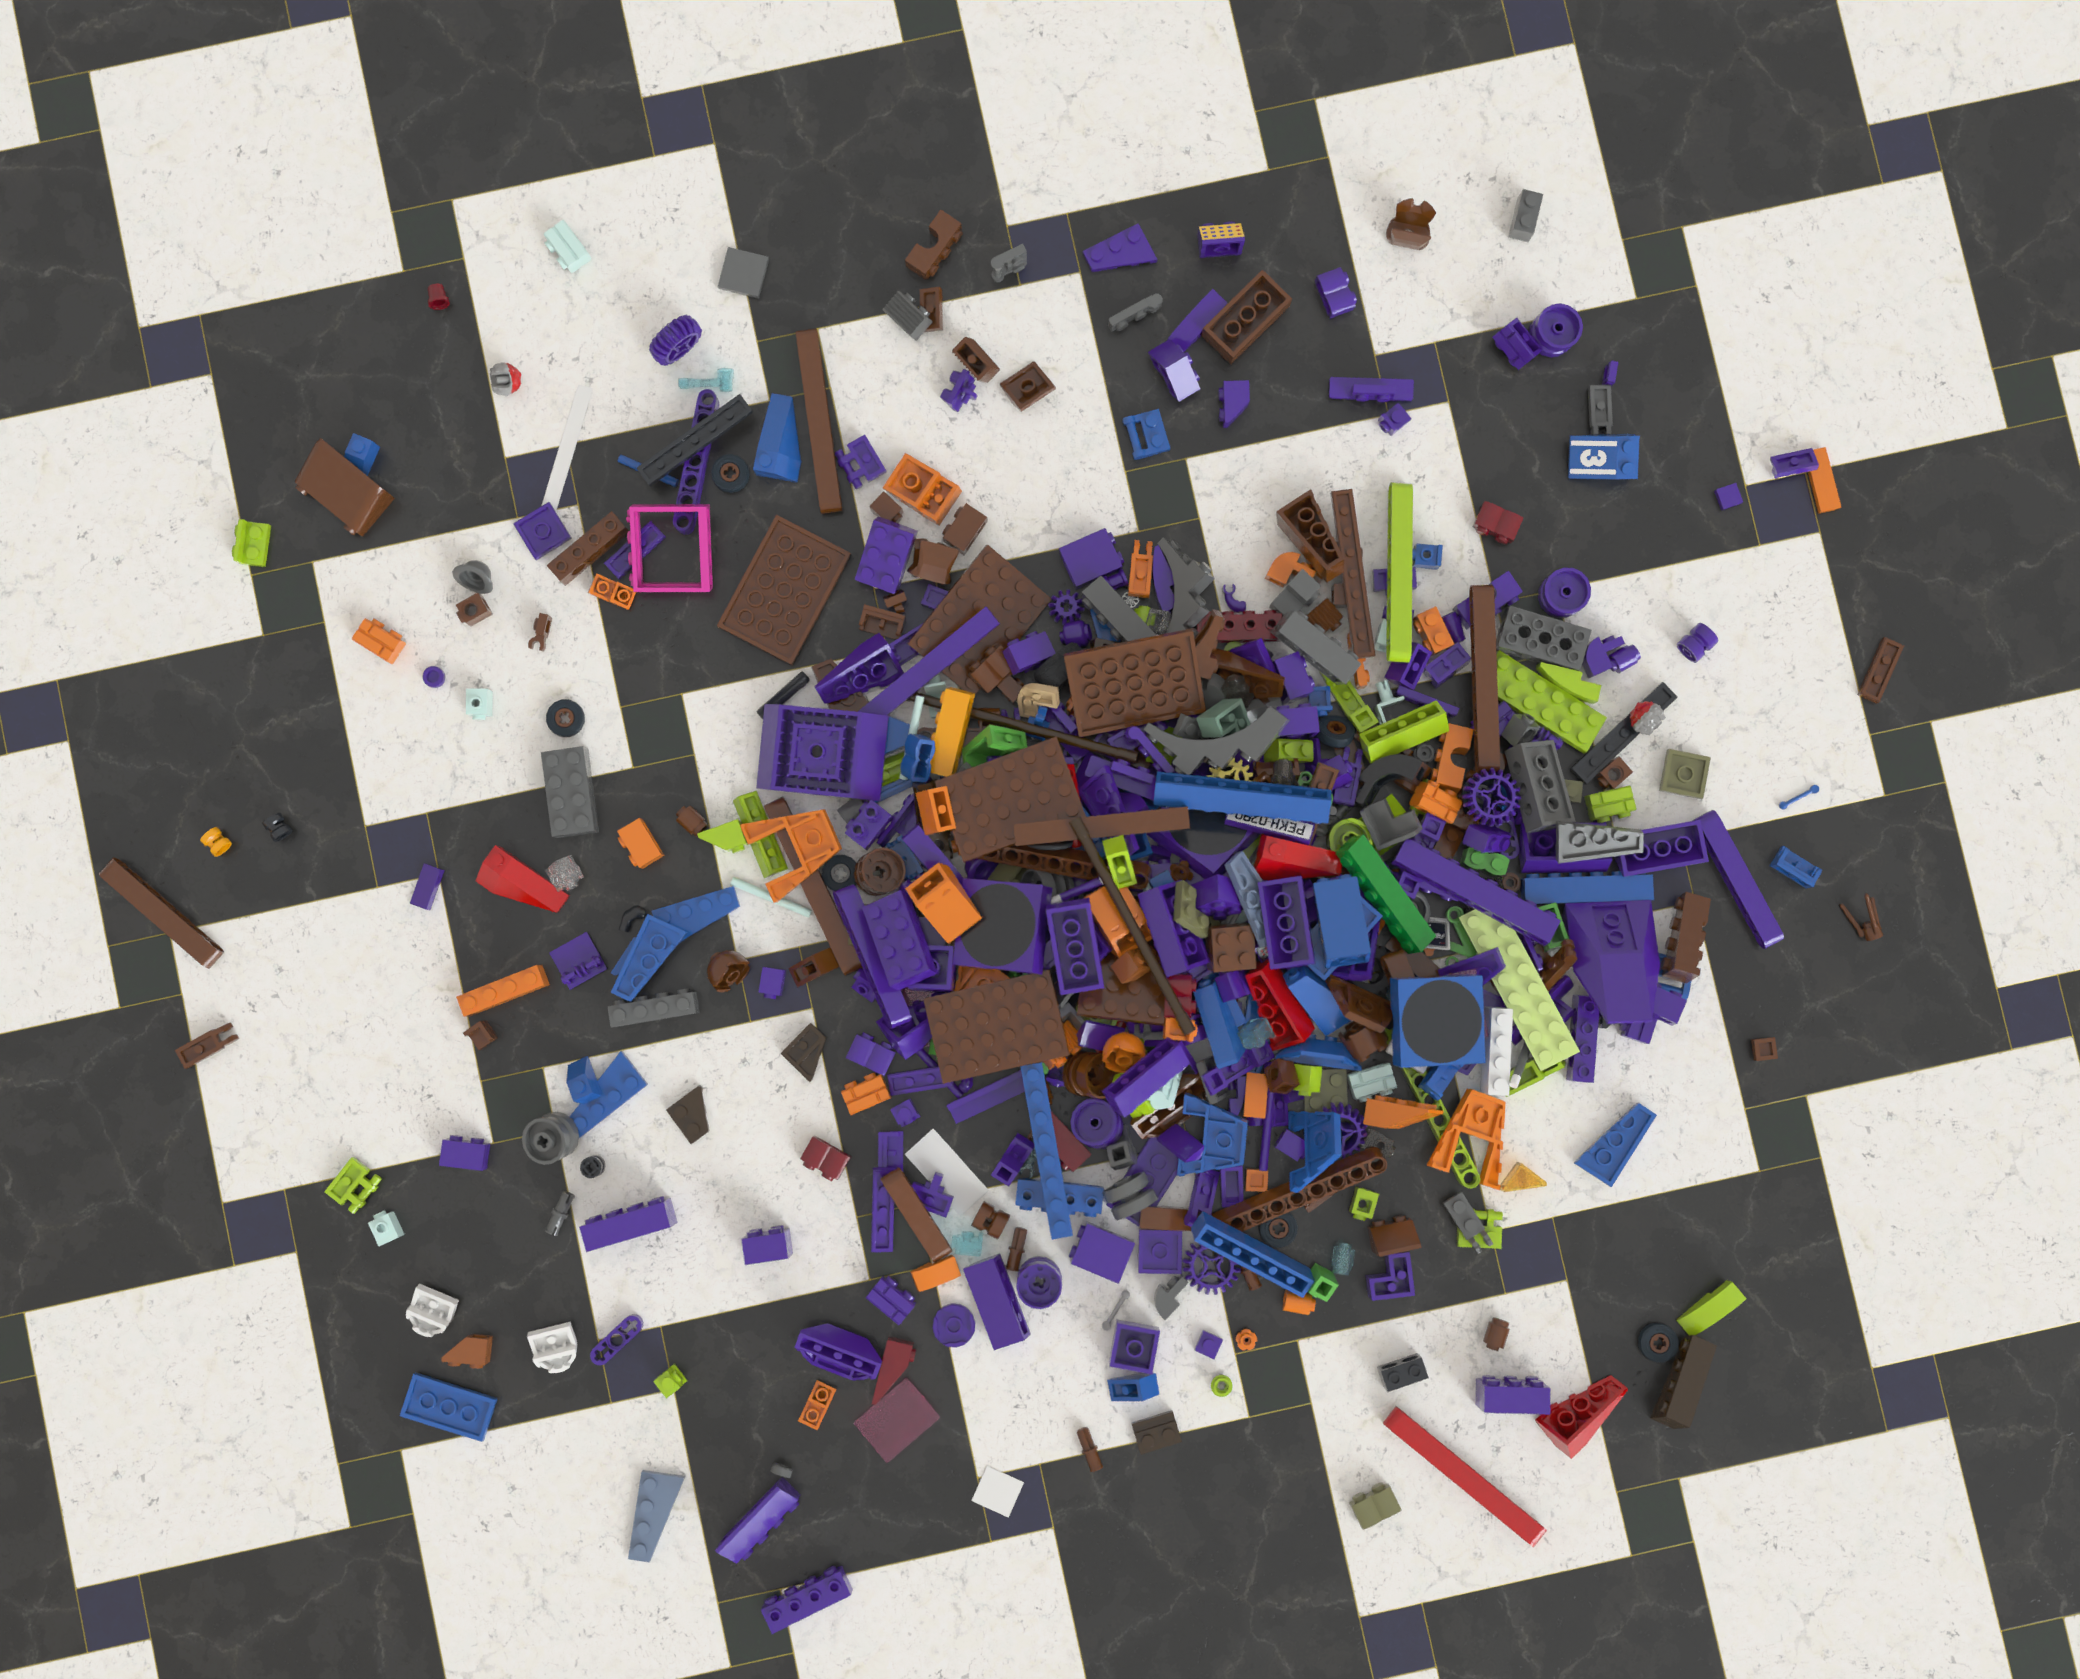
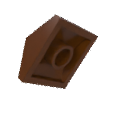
[1000,361,1056,412]

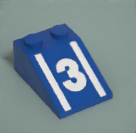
[1568,434,1640,479]

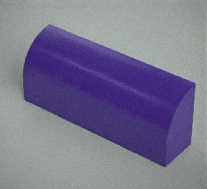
[963,1253,1031,1350]

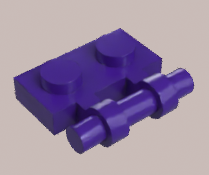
[835,435,887,490]

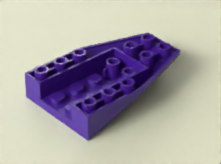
[1561,900,1660,1024]

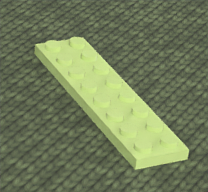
[1459,909,1580,1071]

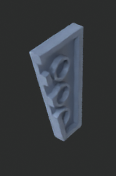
[628,1470,686,1562]

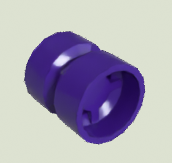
[1677,623,1719,663]

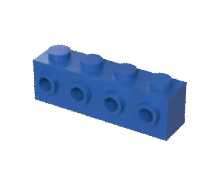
[1015,1177,1104,1217]

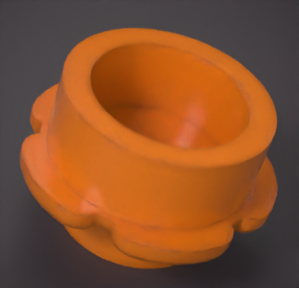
[1236,1329,1257,1350]

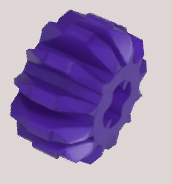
[1048,589,1084,626]

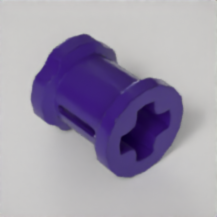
[1103,569,1129,590]

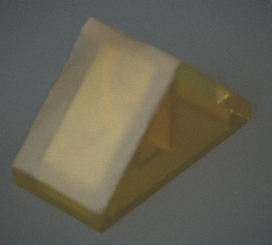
[1500,1162,1547,1192]

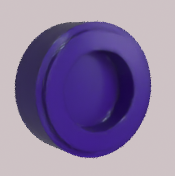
[422,666,446,688]

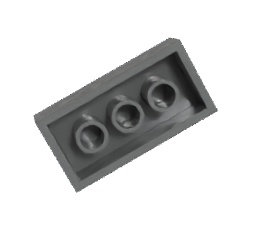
[1271,610,1361,685]
[541,746,599,838]

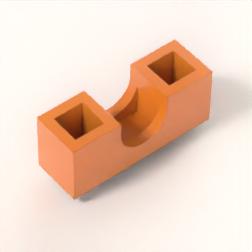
[1430,723,1474,794]

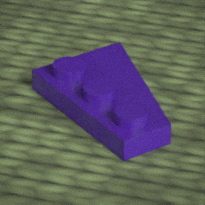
[1083,223,1157,272]
[1438,947,1506,986]

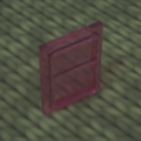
[854,1377,940,1463]

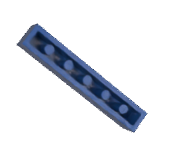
[1520,871,1654,904]
[1191,1211,1315,1298]

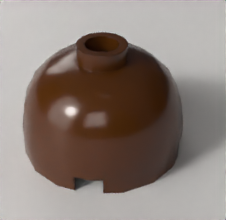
[706,950,750,993]

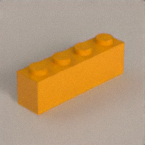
[930,687,975,777]

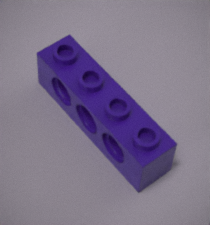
[1566,995,1599,1083]

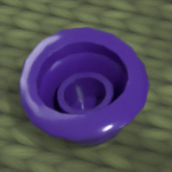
[964,859,999,880]

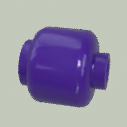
[1060,620,1092,648]

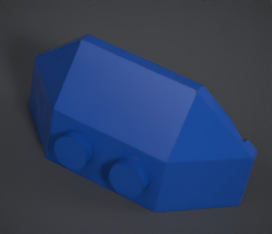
[1273,1034,1362,1071]

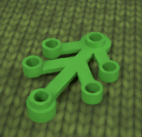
[1445,906,1477,966]

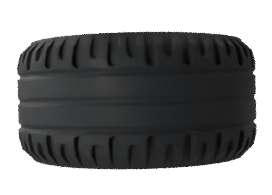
[1034,642,1082,690]

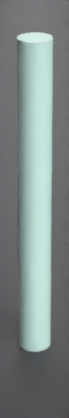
[899,695,924,780]
[730,877,812,918]

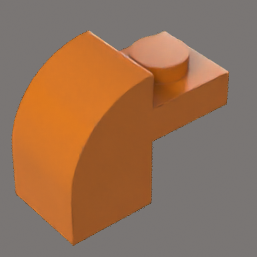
[1265,552,1316,588]

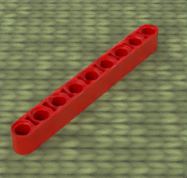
[1383,1406,1547,1548]

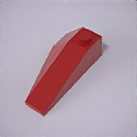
[1254,834,1342,881]
[476,845,570,913]
[1535,1375,1628,1459]

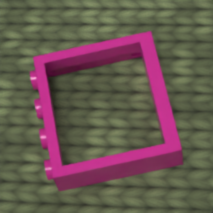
[626,504,713,592]

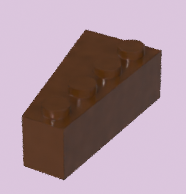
[1276,489,1344,583]
[1660,892,1711,984]

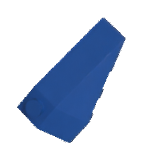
[753,393,801,483]

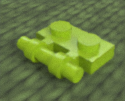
[325,1157,382,1214]
[1457,1208,1503,1249]

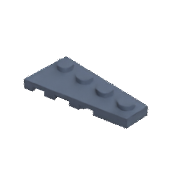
[1225,851,1267,947]

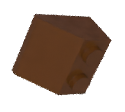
[1367,1215,1422,1257]

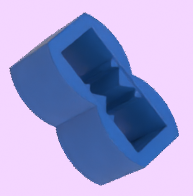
[901,733,935,783]

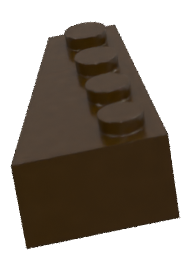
[1650,1335,1717,1429]

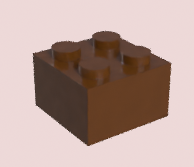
[1205,922,1256,972]

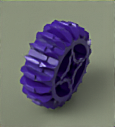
[649,315,702,366]
[1462,768,1522,827]
[1316,1102,1367,1159]
[1182,1243,1240,1295]

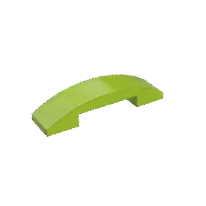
[1319,671,1379,733]

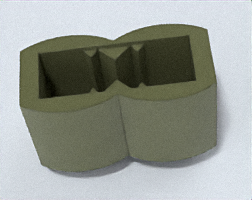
[1349,1482,1402,1530]

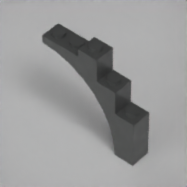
[1157,537,1215,638]
[1143,706,1290,775]

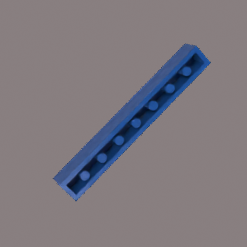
[1154,772,1331,824]
[1020,1062,1073,1240]

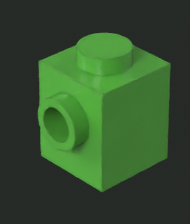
[1308,1263,1339,1302]

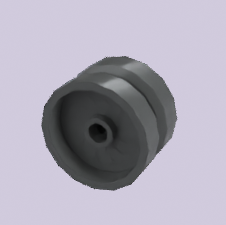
[522,1112,579,1165]
[1102,1171,1158,1220]

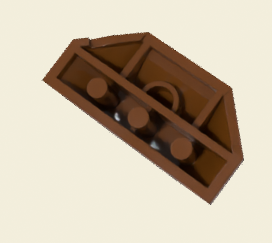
[1130,1072,1207,1139]

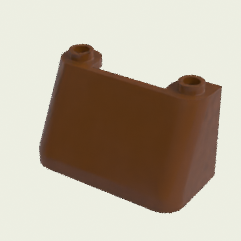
[294,438,395,537]

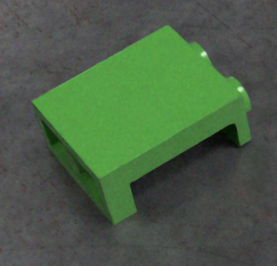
[961,725,1028,767]

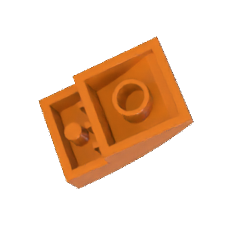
[883,453,962,526]

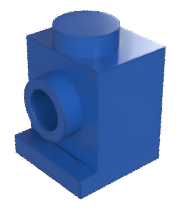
[1412,543,1443,570]

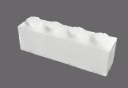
[1480,1007,1513,1096]

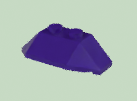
[795,1323,882,1380]

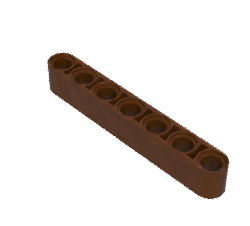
[99,857,224,969]

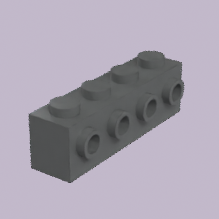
[1081,576,1156,642]
[607,988,700,1028]

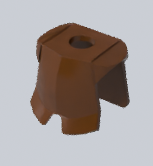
[1386,198,1436,250]
[907,539,959,585]

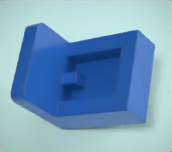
[1308,686,1333,716]

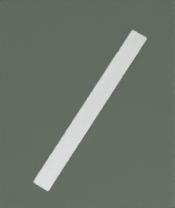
[542,385,593,511]

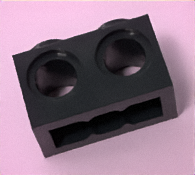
[1377,1353,1429,1392]

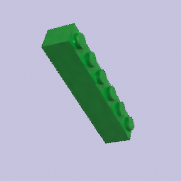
[1335,834,1436,954]

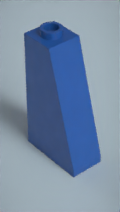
[1283,966,1351,1036]
[1193,978,1246,1069]

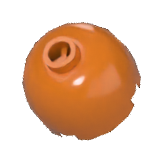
[1102,1032,1146,1073]

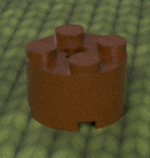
[1338,1021,1389,1062]

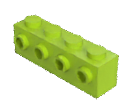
[1359,700,1449,764]

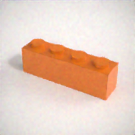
[456,965,550,1017]

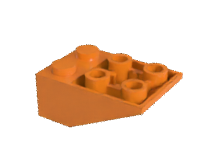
[905,862,982,944]
[1084,886,1153,958]
[1363,1095,1443,1129]

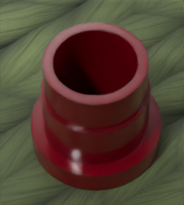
[428,284,450,310]

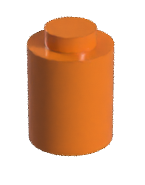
[1282,1289,1316,1315]

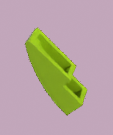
[1536,662,1602,704]
[1506,1057,1566,1097]
[1676,1280,1746,1335]

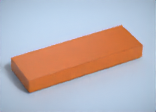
[1808,447,1841,513]

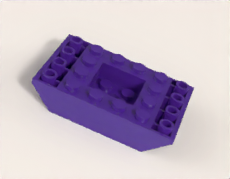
[756,704,889,801]

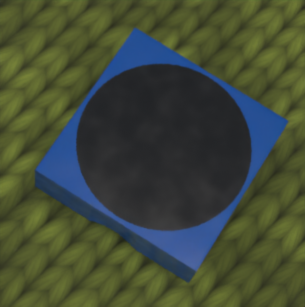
[1390,974,1486,1068]

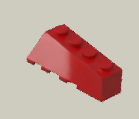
[1245,958,1315,1051]

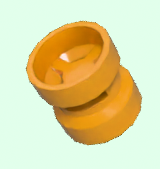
[200,827,232,857]

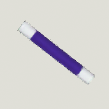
[1051,877,1104,904]

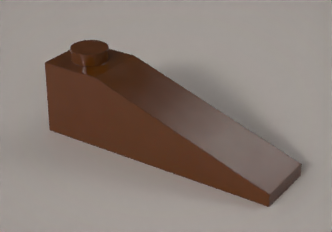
[1212,648,1285,699]

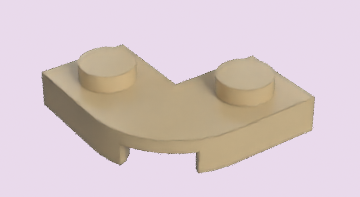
[1017,683,1060,718]

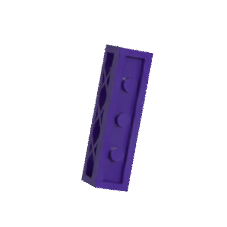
[946,1070,1025,1124]

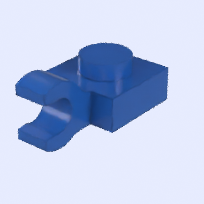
[1025,706,1050,741]

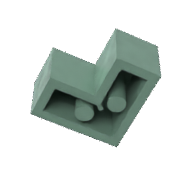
[1196,699,1250,738]

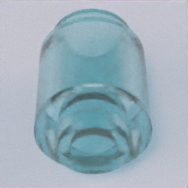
[1331,1242,1355,1275]

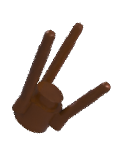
[1840,893,1883,941]

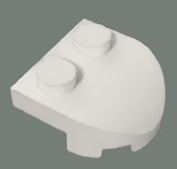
[406,1284,459,1337]
[527,1322,577,1373]

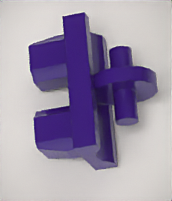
[940,369,978,412]

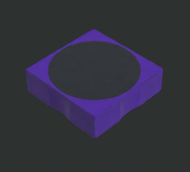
[1147,773,1261,879]
[952,878,1053,975]

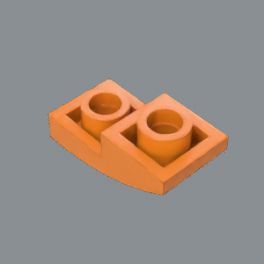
[588,573,636,610]
[1243,1072,1268,1119]
[911,1255,961,1292]
[798,1380,836,1431]

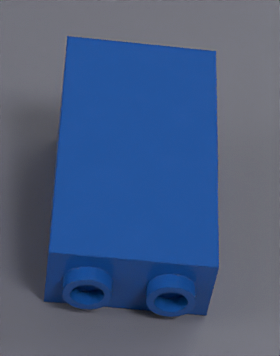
[1313,875,1371,969]

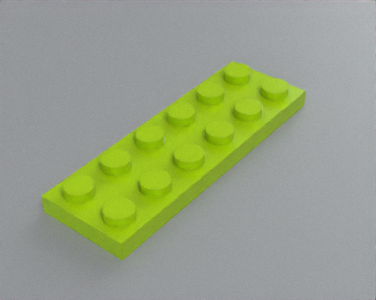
[1496,650,1607,754]

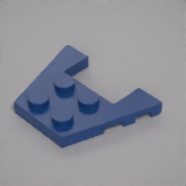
[1177,1093,1248,1177]
[1288,1111,1342,1193]

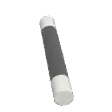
[1509,1042,1530,1088]

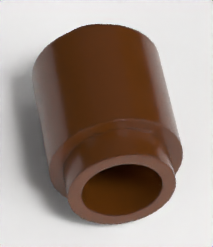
[676,806,708,837]
[1483,1317,1510,1351]

